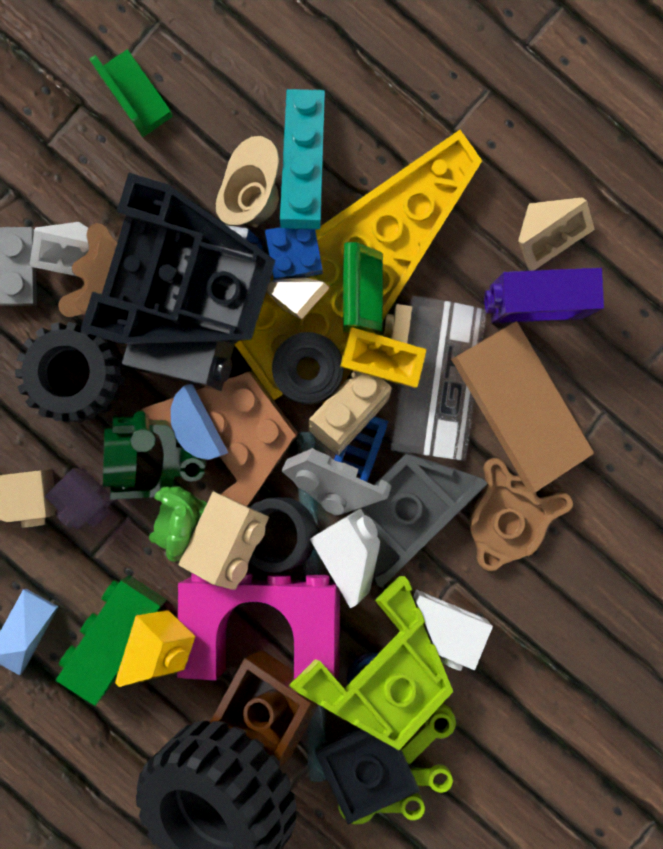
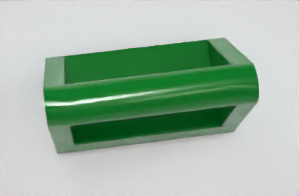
[343,242,383,333]

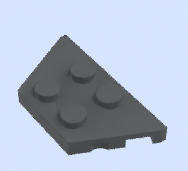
[353,453,488,588]

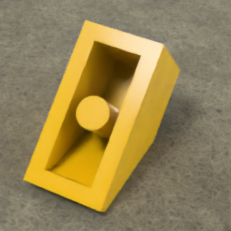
[115,610,196,687]

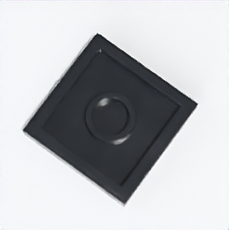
[315,728,420,824]

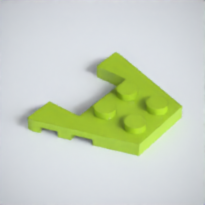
[289,576,453,750]

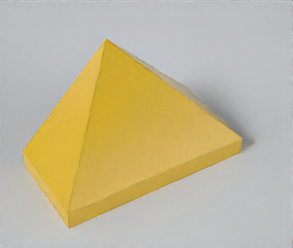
[340,327,427,388]

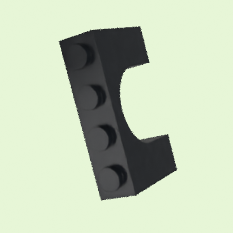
[122,225,263,391]

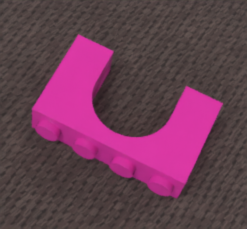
[177,573,340,680]

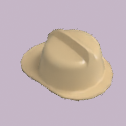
[216,136,279,227]

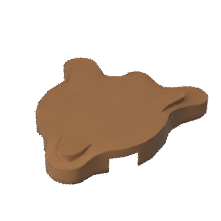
[58,223,117,317]
[469,458,573,571]

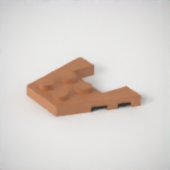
[140,371,298,506]

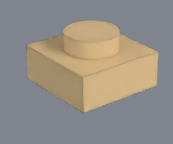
[383,304,412,343]

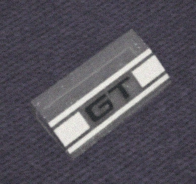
[390,296,486,461]

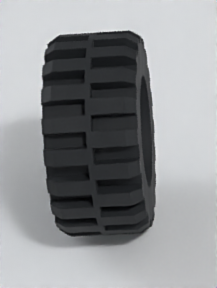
[136,721,296,849]

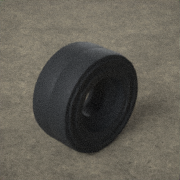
[272,332,344,405]

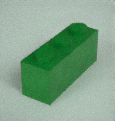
[56,575,167,706]

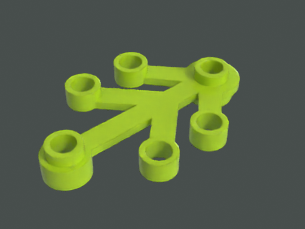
[338,704,456,824]

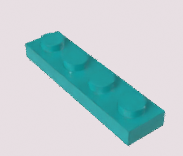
[280,89,325,229]

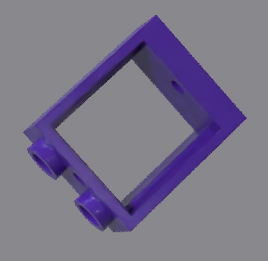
[484,268,604,323]

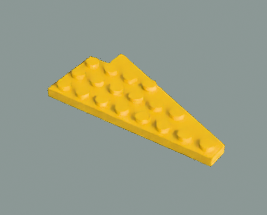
[235,130,482,404]

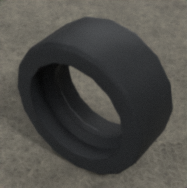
[249,497,317,573]

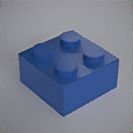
[265,227,323,280]

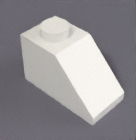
[310,508,380,608]
[413,589,493,671]

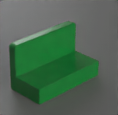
[89,49,173,138]

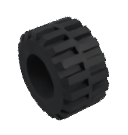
[15,322,125,422]

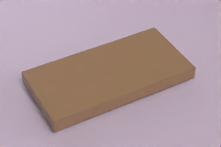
[451,321,594,493]

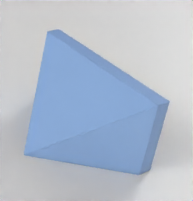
[0,589,59,675]

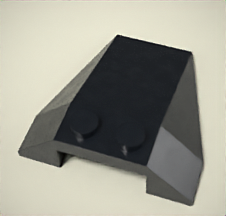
[80,173,276,344]

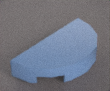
[170,384,228,460]

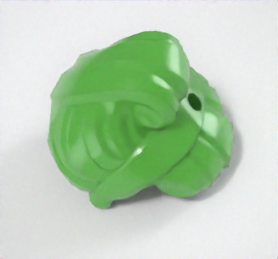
[149,486,207,562]

